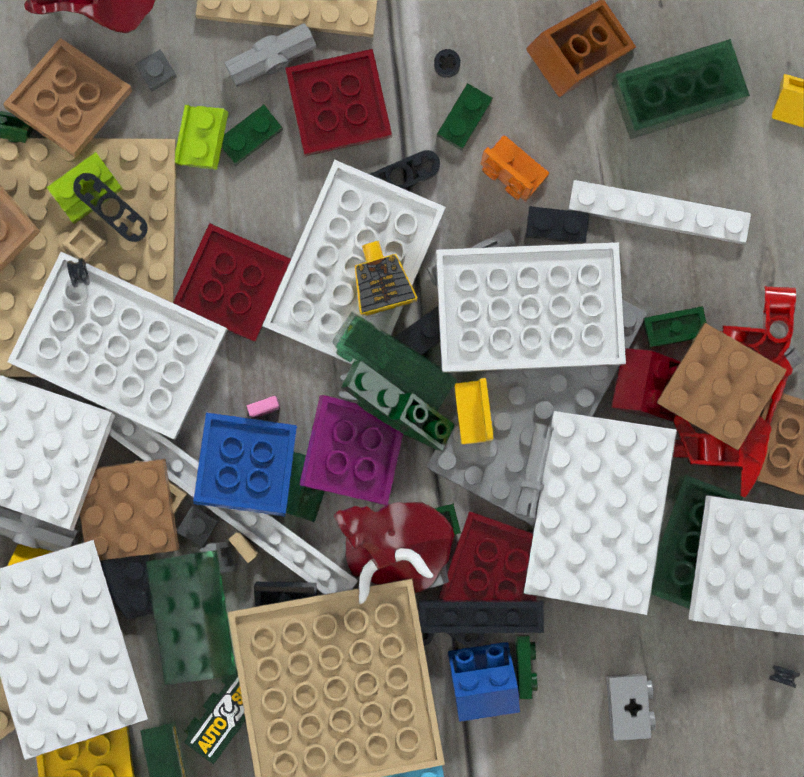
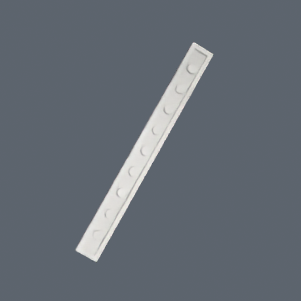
[105,408,358,594]

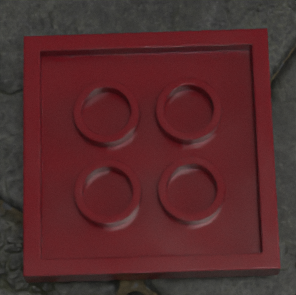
[285,49,392,157]
[173,223,291,343]
[439,511,537,600]

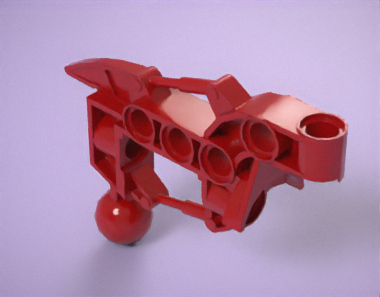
[673,286,796,498]

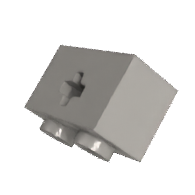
[606,674,656,741]

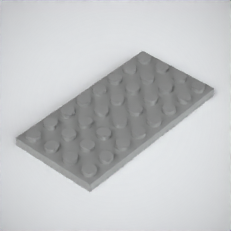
[426,300,648,526]

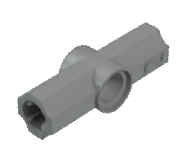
[224,23,316,87]
[0,507,79,552]

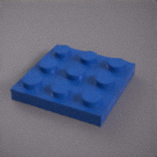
[193,412,297,516]

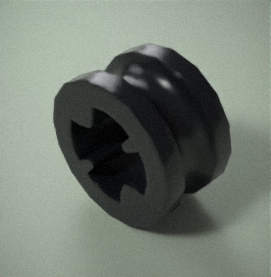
[434,49,461,78]
[67,258,90,288]
[769,664,800,688]

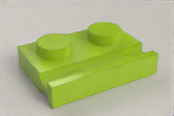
[175,105,229,170]
[47,152,123,224]

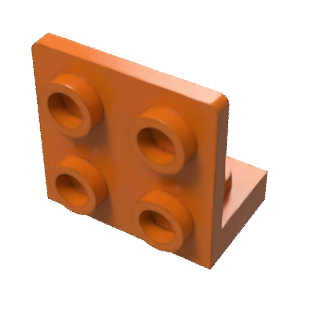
[480,135,550,202]

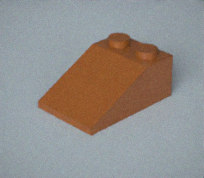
[526,0,636,98]

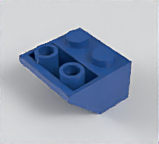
[448,642,520,722]

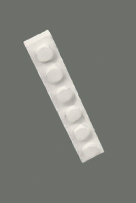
[568,180,751,244]

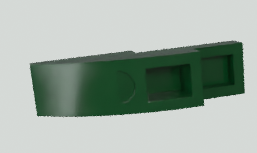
[341,360,455,451]

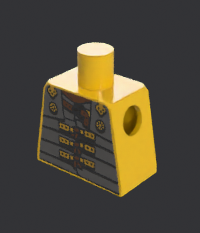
[355,241,417,318]

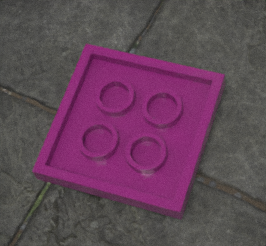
[300,395,403,505]

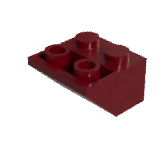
[612,348,681,423]

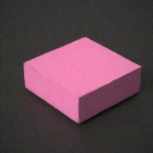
[246,396,281,418]

